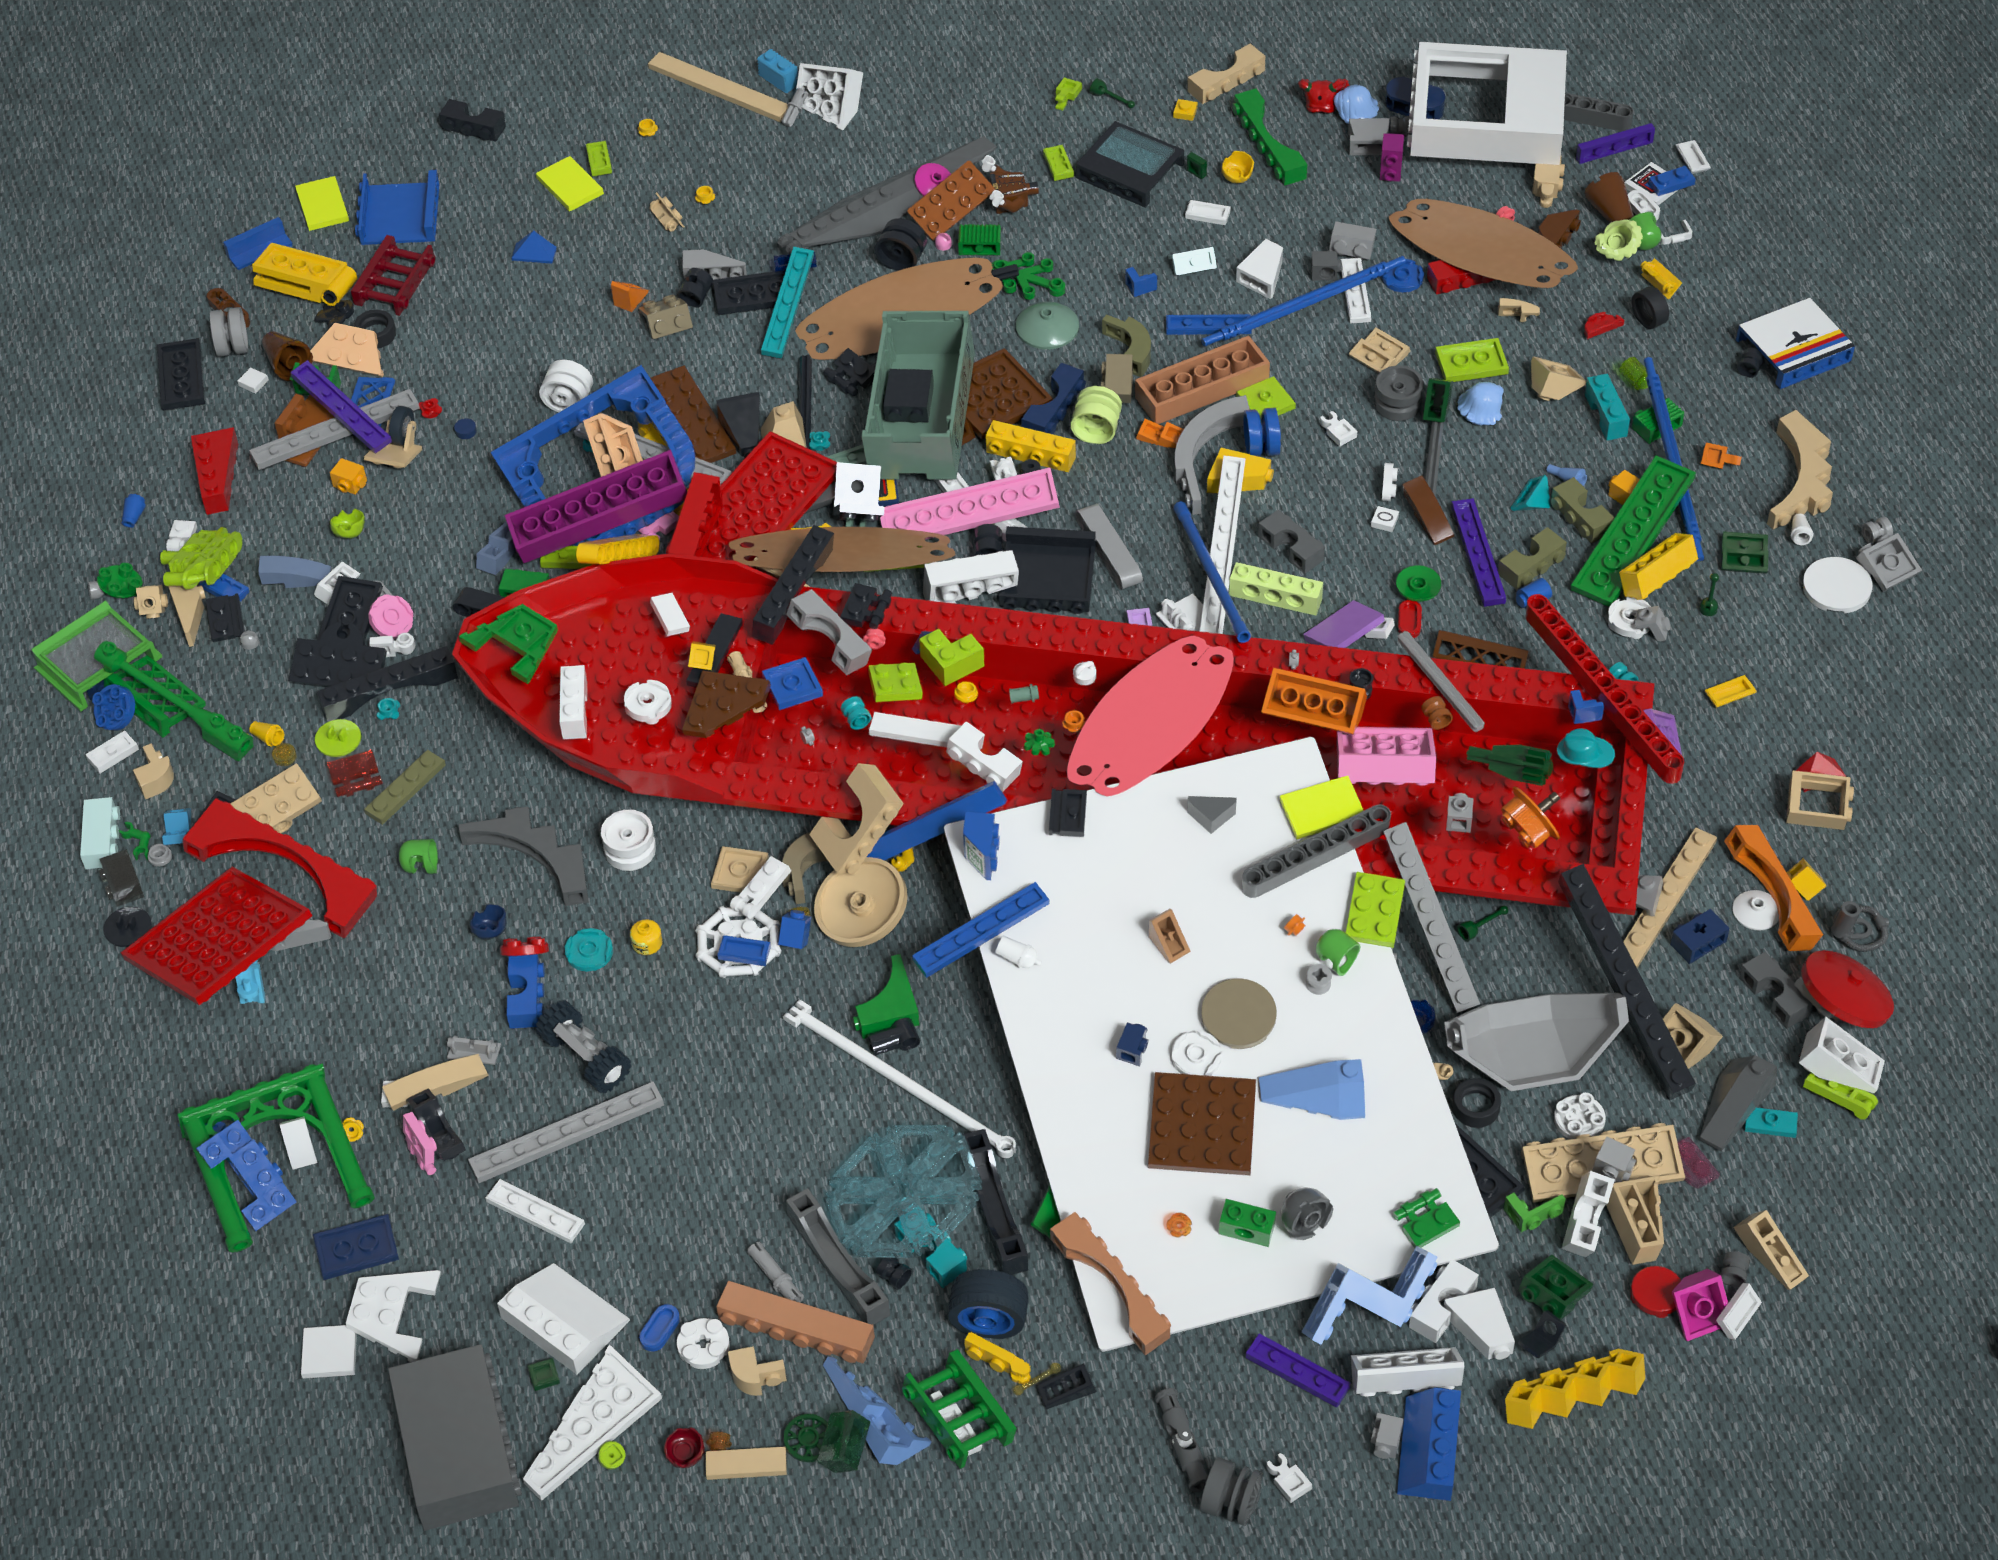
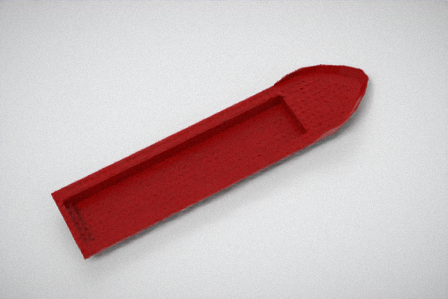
[452,553,1655,915]

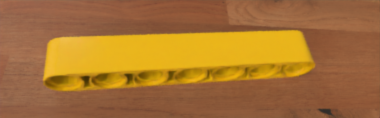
[576,534,660,564]

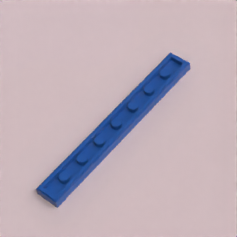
[867,781,1007,860]

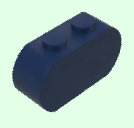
[1385,76,1445,120]

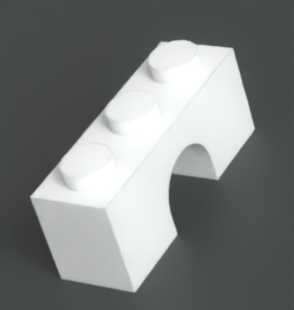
[560,665,587,739]
[946,722,1023,792]
[1561,1171,1615,1257]
[1409,1261,1479,1343]

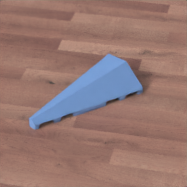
[823,1357,931,1465]

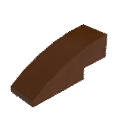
[1402,475,1454,545]

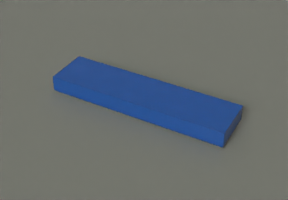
[1166,314,1252,335]

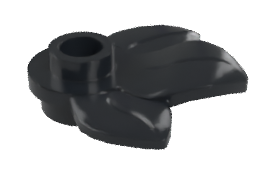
[314,300,354,329]

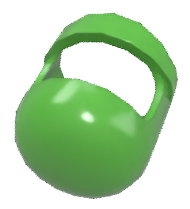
[1630,212,1662,251]
[399,839,438,874]
[1316,929,1361,976]

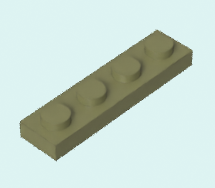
[364,750,446,825]

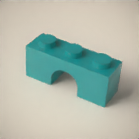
[1585,373,1630,441]
[894,1207,967,1288]

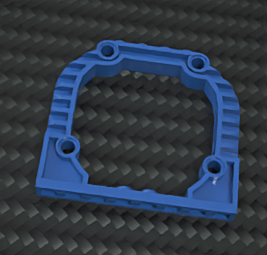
[491,365,695,546]

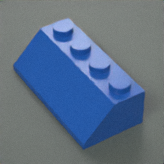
[1397,1387,1461,1501]

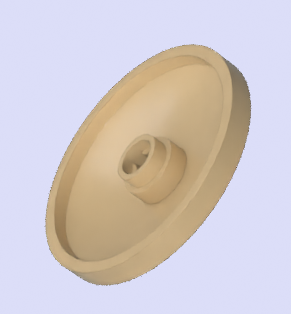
[814,857,907,947]

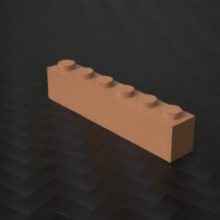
[716,1281,875,1364]

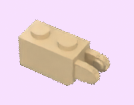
[1533,156,1565,208]

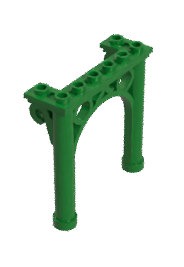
[177,1063,375,1253]

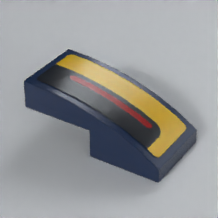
[878,479,899,506]

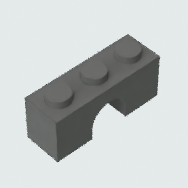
[1258,510,1325,574]
[1739,952,1813,1029]

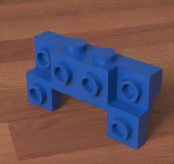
[196,1120,297,1231]

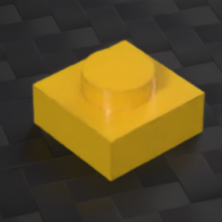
[1173,99,1198,121]

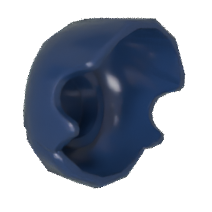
[469,904,507,940]

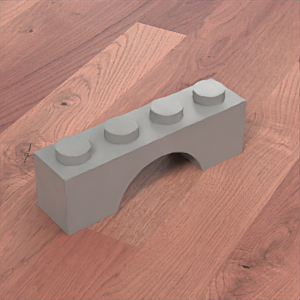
[786,589,872,675]

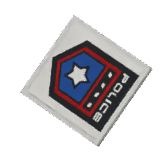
[1625,162,1678,205]

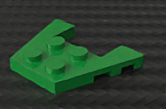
[459,604,558,684]

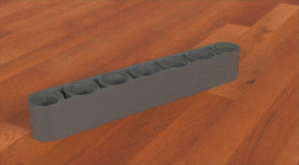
[1242,805,1391,898]

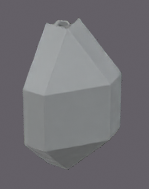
[1444,993,1629,1091]

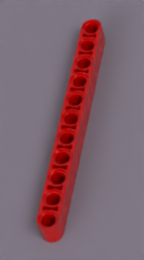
[1525,594,1684,784]

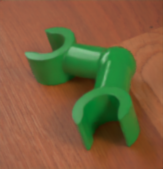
[118,822,151,861]

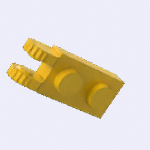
[965,1332,1031,1385]

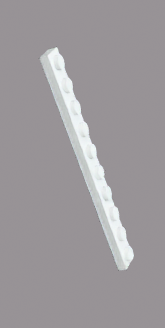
[1200,456,1245,634]

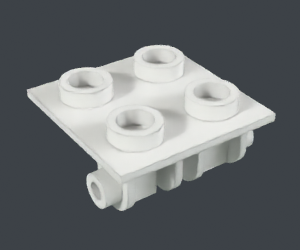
[1156,594,1203,631]

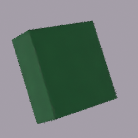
[1187,152,1207,179]
[527,1358,560,1391]

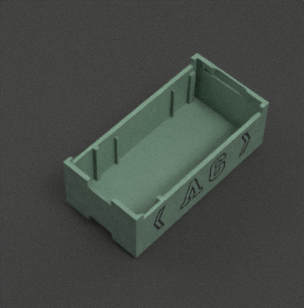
[862,311,975,479]

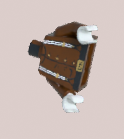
[982,155,1039,214]

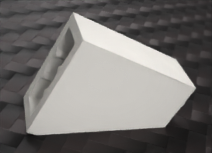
[1236,239,1283,299]
[1444,1288,1515,1360]

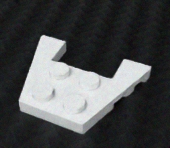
[346,1270,441,1362]

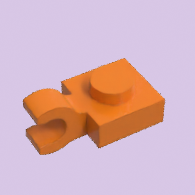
[1701,442,1742,469]

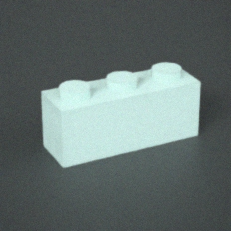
[80,797,120,869]

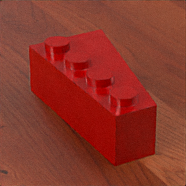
[191,427,239,515]
[666,472,723,557]

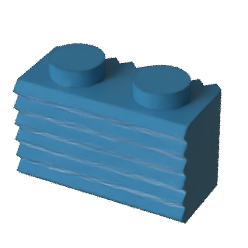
[757,49,798,93]

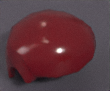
[664,1427,705,1468]

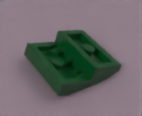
[1721,531,1769,574]

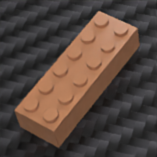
[1135,335,1270,424]

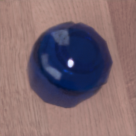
[1410,999,1436,1035]

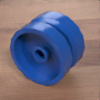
[1243,407,1281,457]

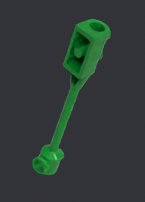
[94,641,254,762]

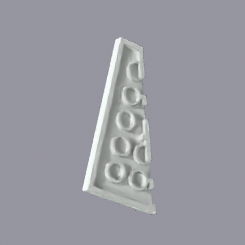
[523,1345,662,1501]

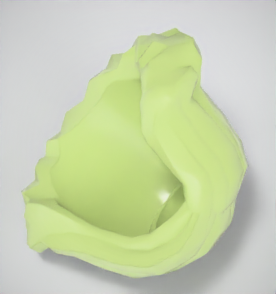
[1594,220,1643,261]

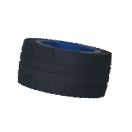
[948,1269,1028,1339]

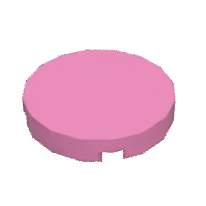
[368,595,414,639]

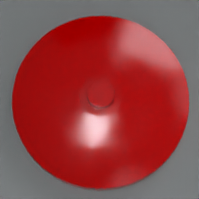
[1801,950,1894,1028]

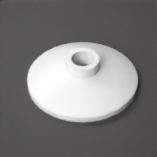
[1733,890,1779,930]

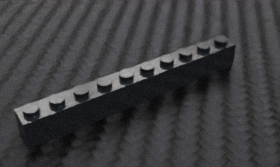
[1558,863,1696,1100]

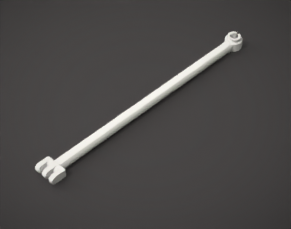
[783,1000,1016,1158]

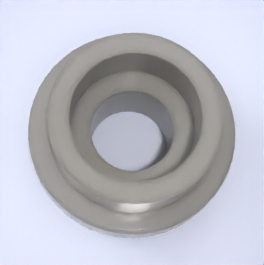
[148,844,172,866]

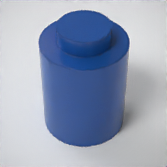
[1516,578,1552,609]

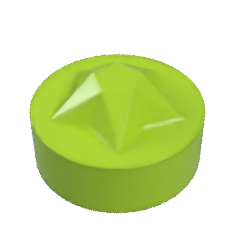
[598,1441,625,1470]

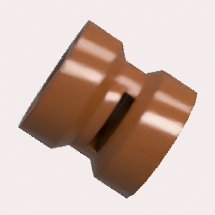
[1421,696,1453,730]

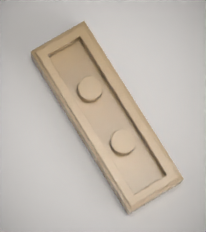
[706,1447,787,1480]

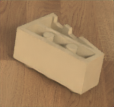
[1606,1176,1664,1265]

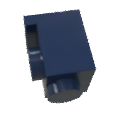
[1116,1022,1149,1067]

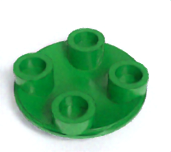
[97,563,143,598]

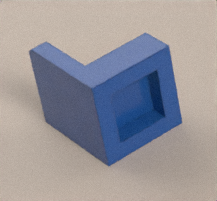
[1125,267,1157,297]
[1568,690,1604,724]

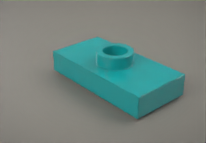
[1745,1108,1798,1138]

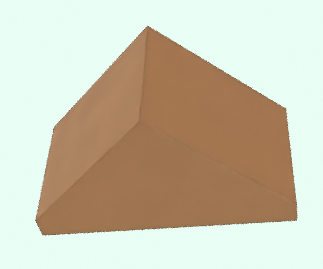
[1149,908,1191,964]

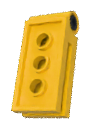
[252,243,357,306]

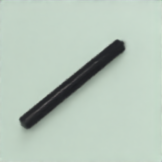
[799,354,812,450]

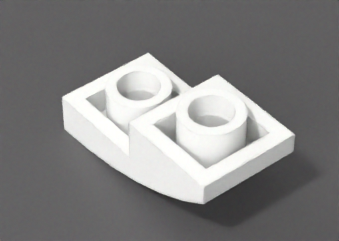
[280,1117,317,1169]

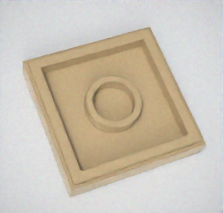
[711,846,769,893]

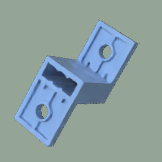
[1302,1246,1437,1344]

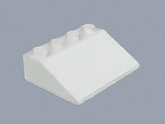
[497,1263,630,1375]

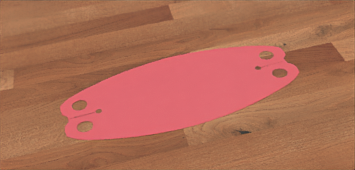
[1067,636,1234,796]

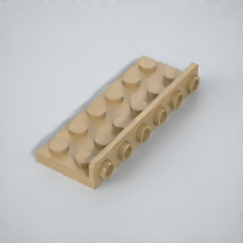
[1521,1123,1685,1203]

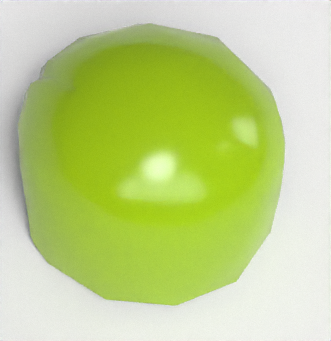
[330,509,365,539]

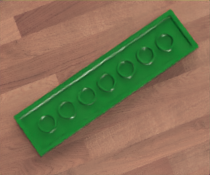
[1571,456,1696,607]

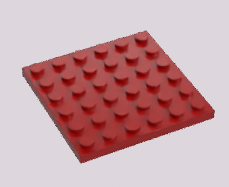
[121,867,312,1005]

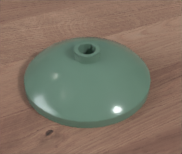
[1016,301,1079,349]

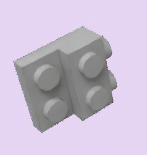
[1856,533,1922,592]

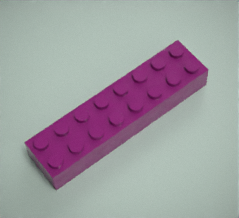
[505,450,688,563]

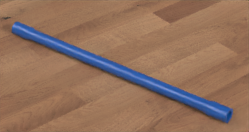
[1174,501,1251,643]

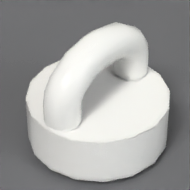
[1073,661,1096,685]

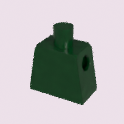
[1423,378,1453,423]

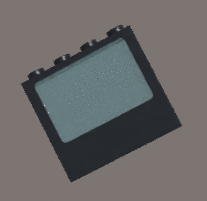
[1076,121,1184,208]

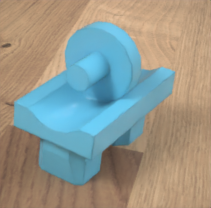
[236,960,265,1004]

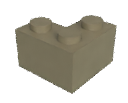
[1101,354,1133,403]

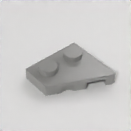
[1636,875,1663,916]

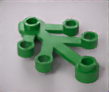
[991,252,1065,300]

